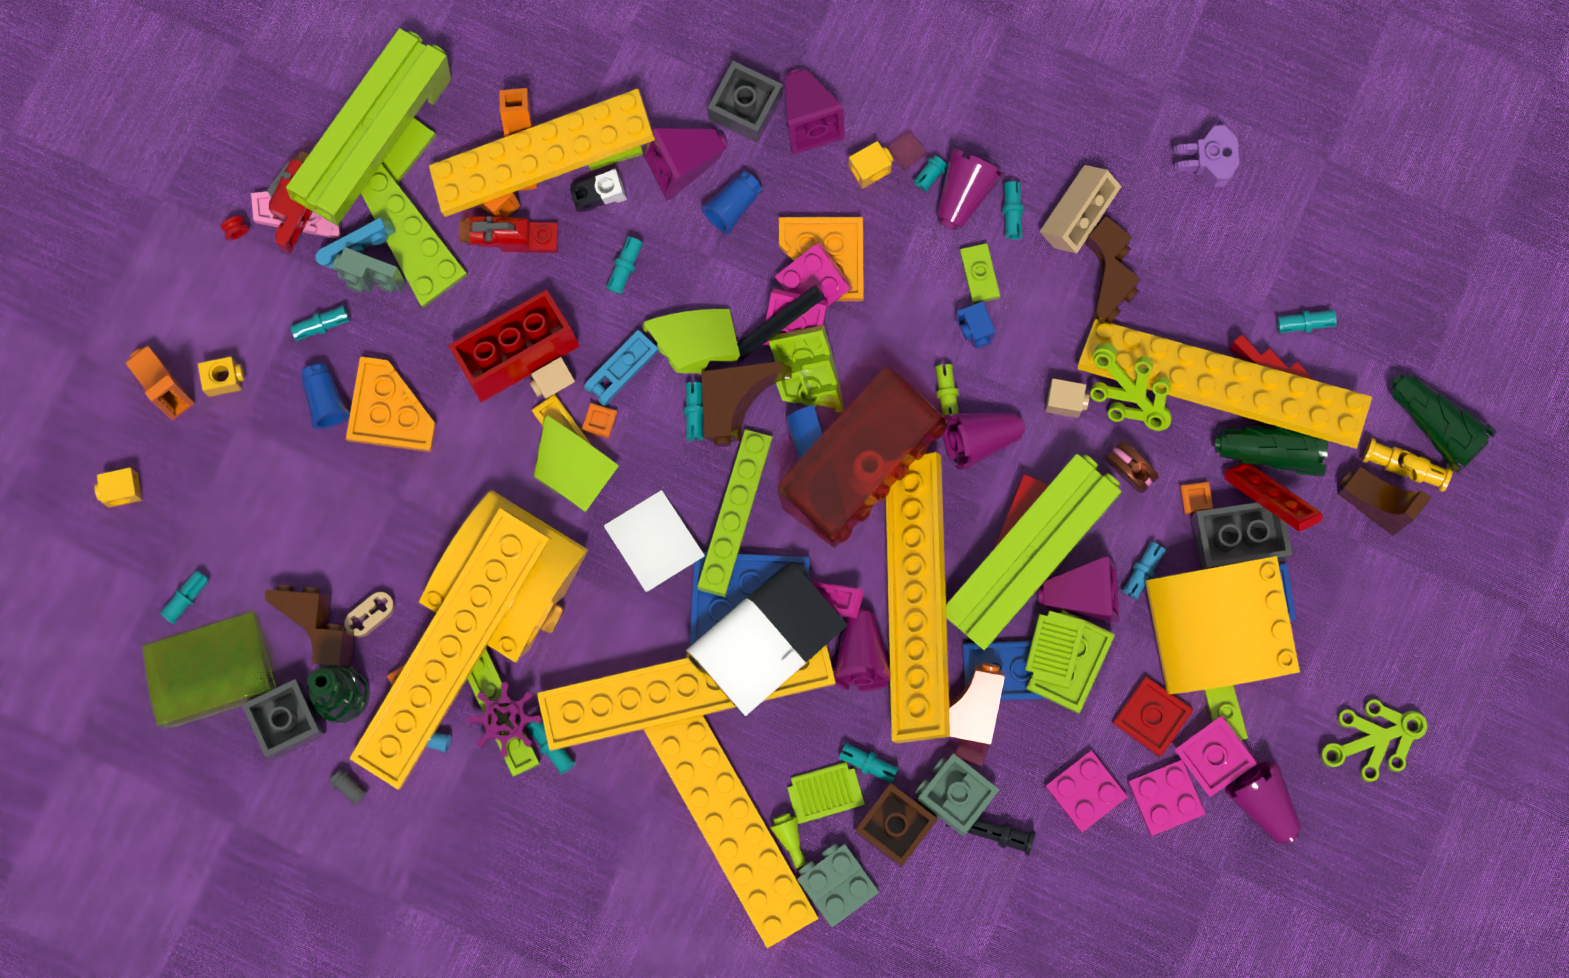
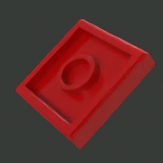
[1112,676,1193,758]

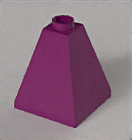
[785,69,845,155]
[643,128,727,201]
[1038,557,1120,623]

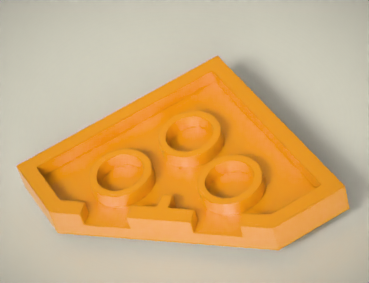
[779,217,864,301]
[346,357,436,452]

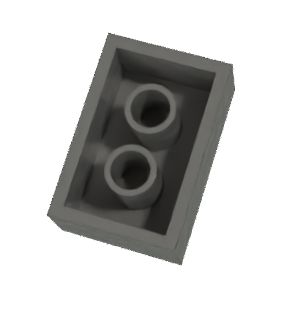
[1191,503,1293,570]

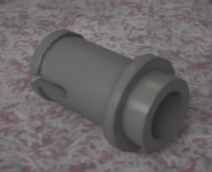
[329,769,367,806]

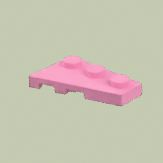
[251,191,341,239]

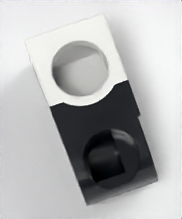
[570,169,628,212]

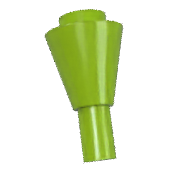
[770,813,806,868]

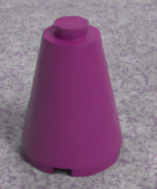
[937,149,1003,231]
[942,412,1025,470]
[834,608,891,691]
[1225,760,1301,844]

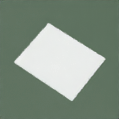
[604,490,705,592]

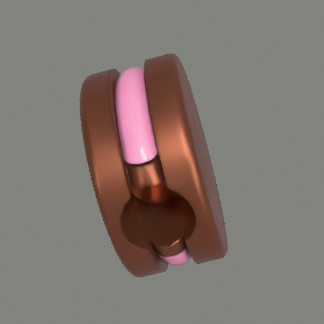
[1105,441,1159,493]

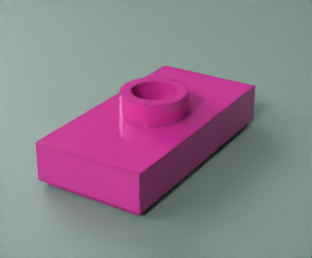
[811,581,864,619]

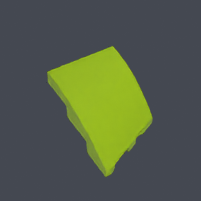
[642,309,740,374]
[769,325,844,413]
[533,415,619,512]

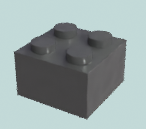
[708,61,783,143]
[242,679,325,761]

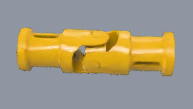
[1362,437,1453,492]

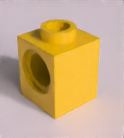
[848,141,893,189]
[198,357,245,397]
[94,467,143,508]

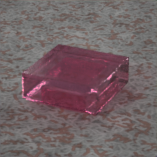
[887,131,927,171]
[955,738,989,766]

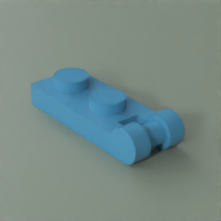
[316,218,395,269]
[584,330,659,407]

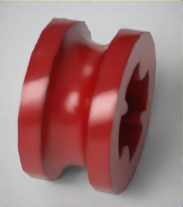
[220,215,249,241]

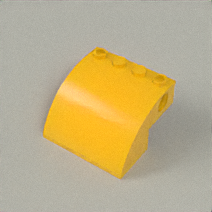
[419,490,588,663]
[1145,556,1300,694]

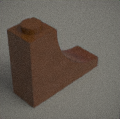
[702,361,792,447]
[1338,466,1432,536]

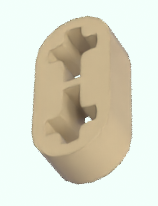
[345,592,395,638]

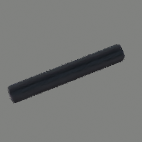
[737,285,824,360]

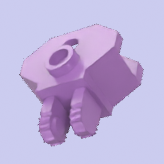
[1174,125,1239,188]

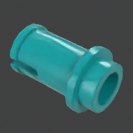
[913,155,947,192]

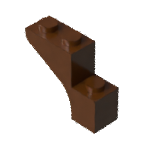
[1085,216,1140,324]
[265,585,354,667]

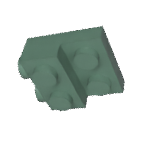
[333,247,406,293]
[915,753,999,836]
[797,843,879,928]

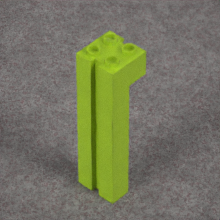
[286,28,451,226]
[946,454,1122,651]

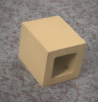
[529,357,575,400]
[1045,379,1090,418]

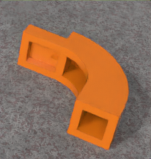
[499,88,537,191]

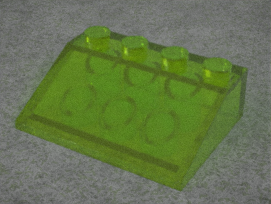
[142,611,276,729]

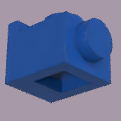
[955,302,996,349]

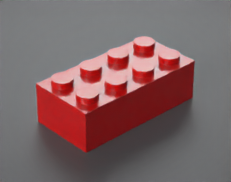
[448,289,580,403]

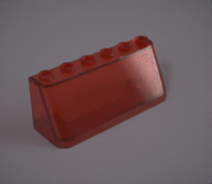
[777,366,946,549]

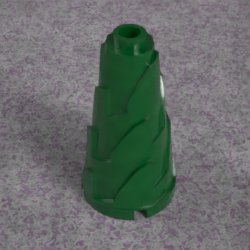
[1390,373,1497,473]
[1214,425,1328,477]
[307,665,370,723]

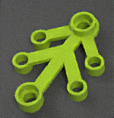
[1090,343,1172,431]
[1320,699,1427,782]

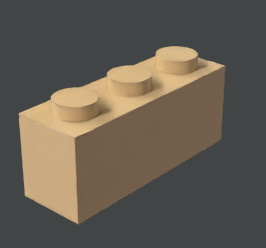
[1040,165,1122,254]

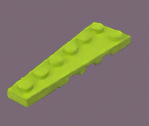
[361,164,467,308]

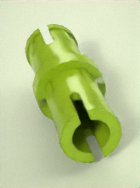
[935,364,959,423]

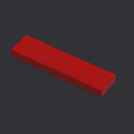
[1224,463,1322,532]

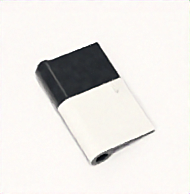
[685,562,848,717]

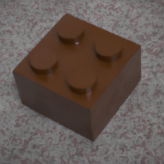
[854,783,938,868]

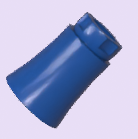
[701,171,762,234]
[301,363,350,429]

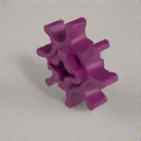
[467,682,543,758]

